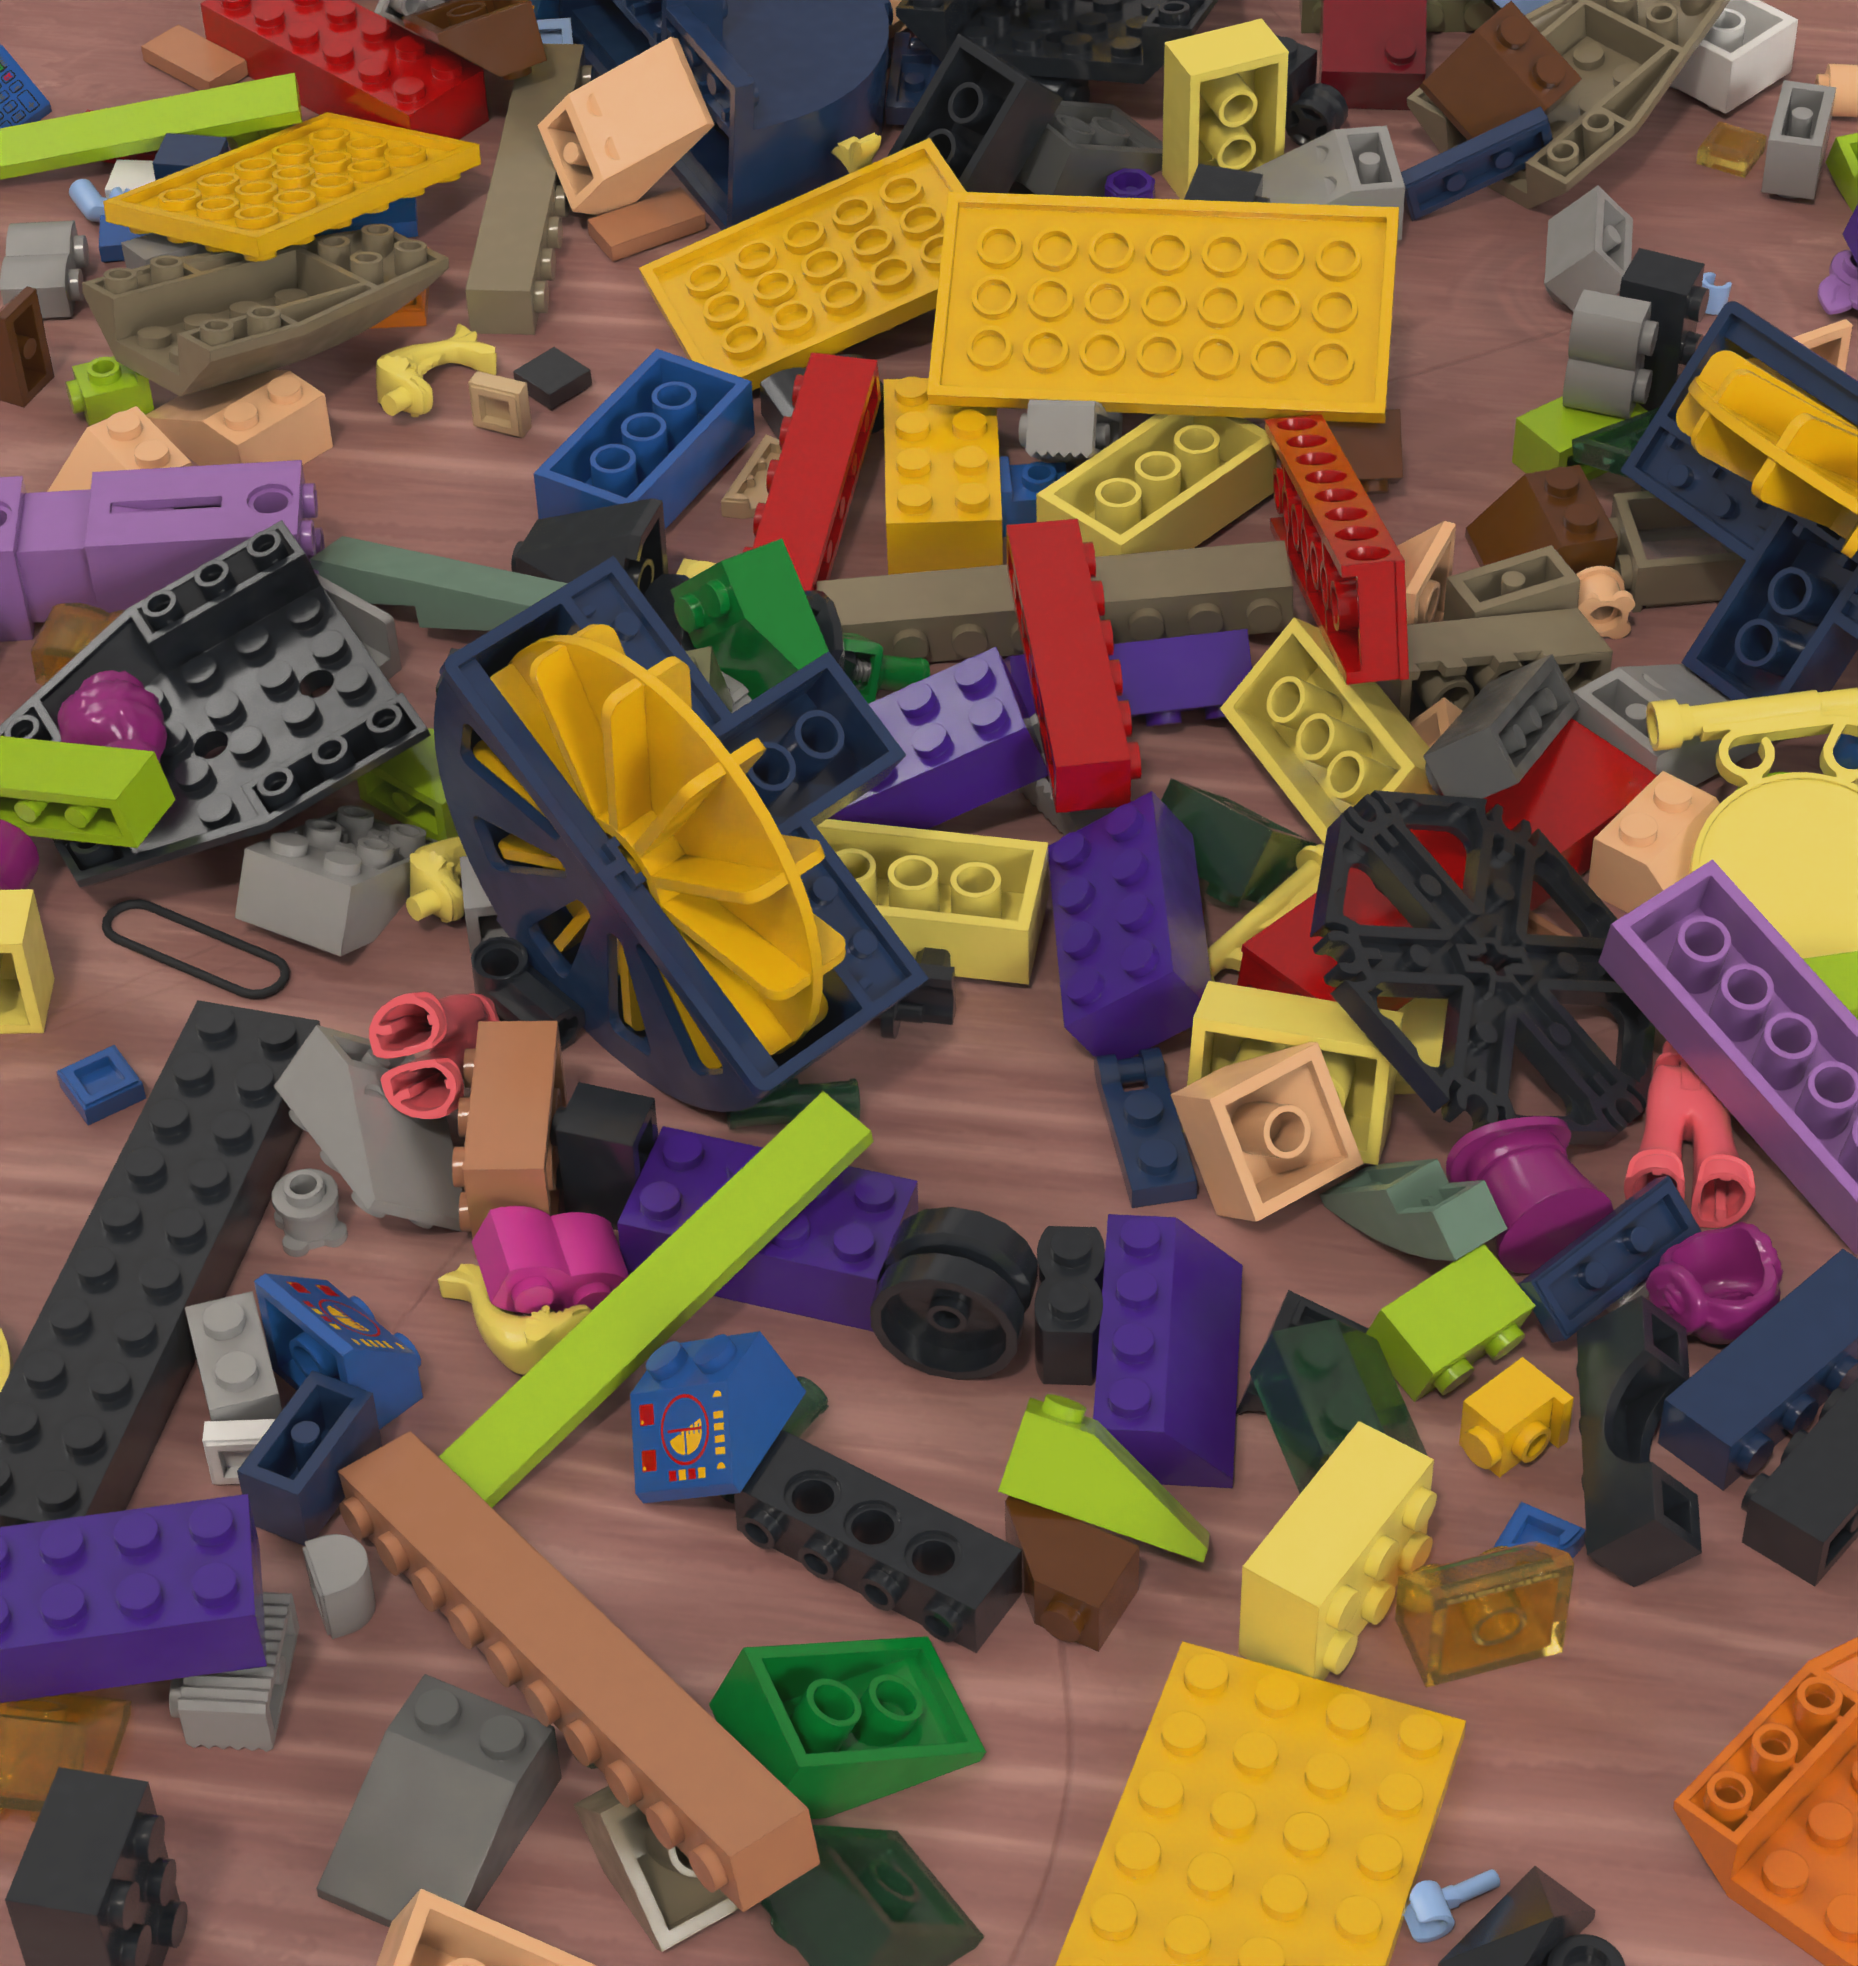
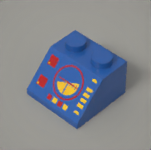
[254,1273,423,1430]
[630,1331,807,1504]

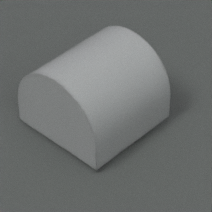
[302,1534,376,1639]

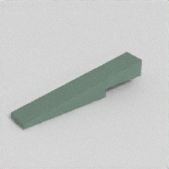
[310,536,568,631]

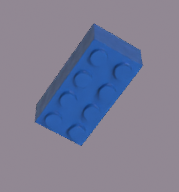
[533,349,755,529]

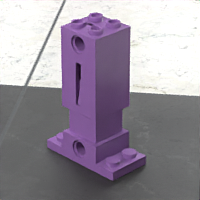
[0,460,325,642]

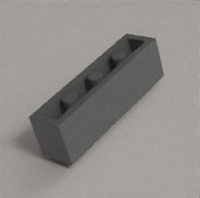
[1423,654,1579,799]

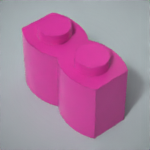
[472,1206,629,1314]

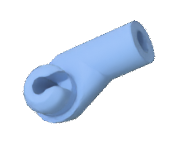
[69,179,130,222]

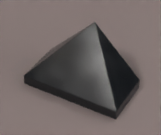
[1438,1866,1596,1966]

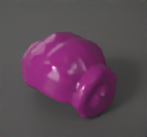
[57,670,167,763]
[1646,1222,1784,1344]

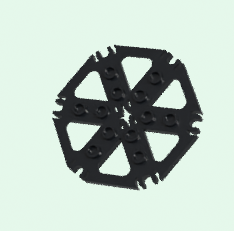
[1310,790,1655,1145]

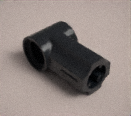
[471,936,586,1051]

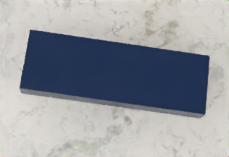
[1401,106,1553,221]
[1518,1175,1702,1343]

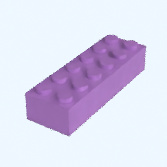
[1599,859,1858,1255]

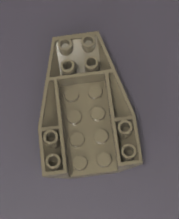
[1407,0,1730,209]
[82,224,449,397]

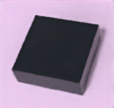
[513,347,592,410]

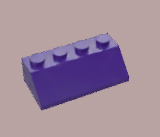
[1004,629,1252,727]
[1093,1214,1243,1488]

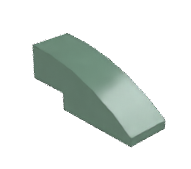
[1319,1159,1507,1261]

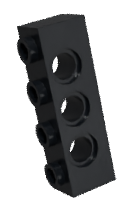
[734,1430,1022,1653]

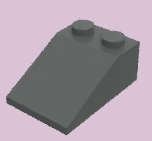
[1014,101,1163,197]
[316,1674,562,1928]

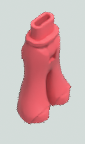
[369,992,500,1119]
[1624,1041,1755,1228]

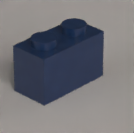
[237,1370,382,1546]

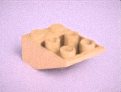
[537,37,714,216]

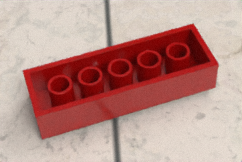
[200,0,489,140]

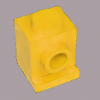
[1459,1357,1574,1478]

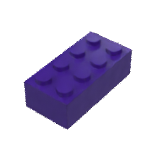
[828,647,1048,830]
[1048,791,1211,1060]
[617,1126,919,1332]
[0,1494,267,1703]

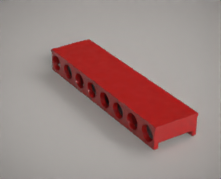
[1265,414,1409,685]
[1237,718,1658,1011]

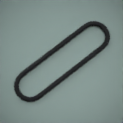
[102,899,290,999]

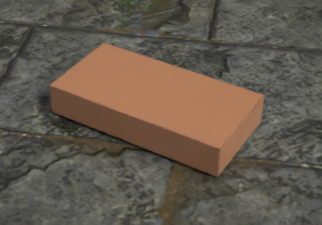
[141,24,248,91]
[587,187,706,262]

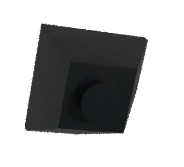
[511,498,669,595]

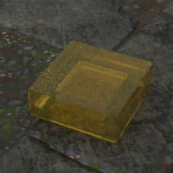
[1696,122,1767,178]

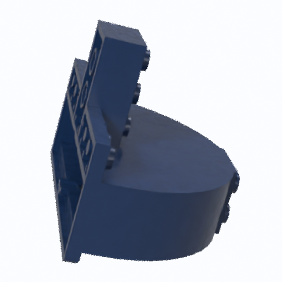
[559,0,893,230]

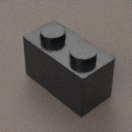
[550,1082,658,1230]

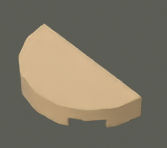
[721,434,782,519]

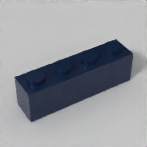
[1658,1249,1858,1491]

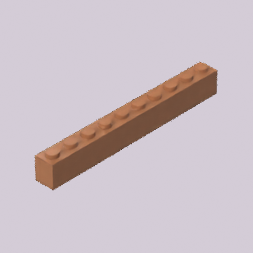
[338,1431,820,1912]

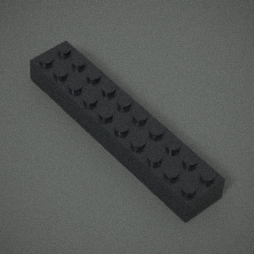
[0,1000,321,1527]

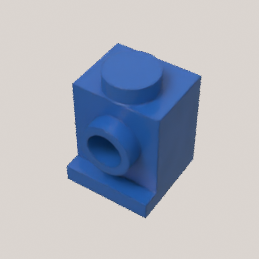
[999,456,1067,537]

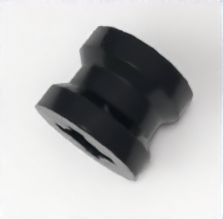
[1285,83,1348,146]

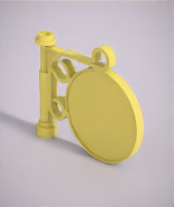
[1646,687,1858,959]

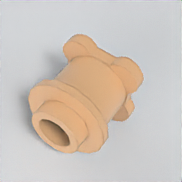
[1576,566,1635,639]

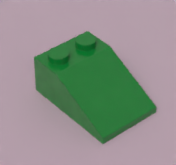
[671,538,829,700]
[709,1636,986,1820]

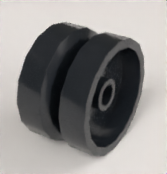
[870,1207,1038,1380]

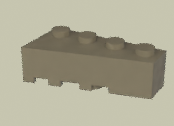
[1376,608,1613,723]

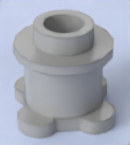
[272,1168,348,1257]

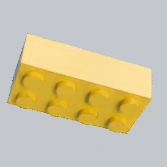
[883,376,1003,575]

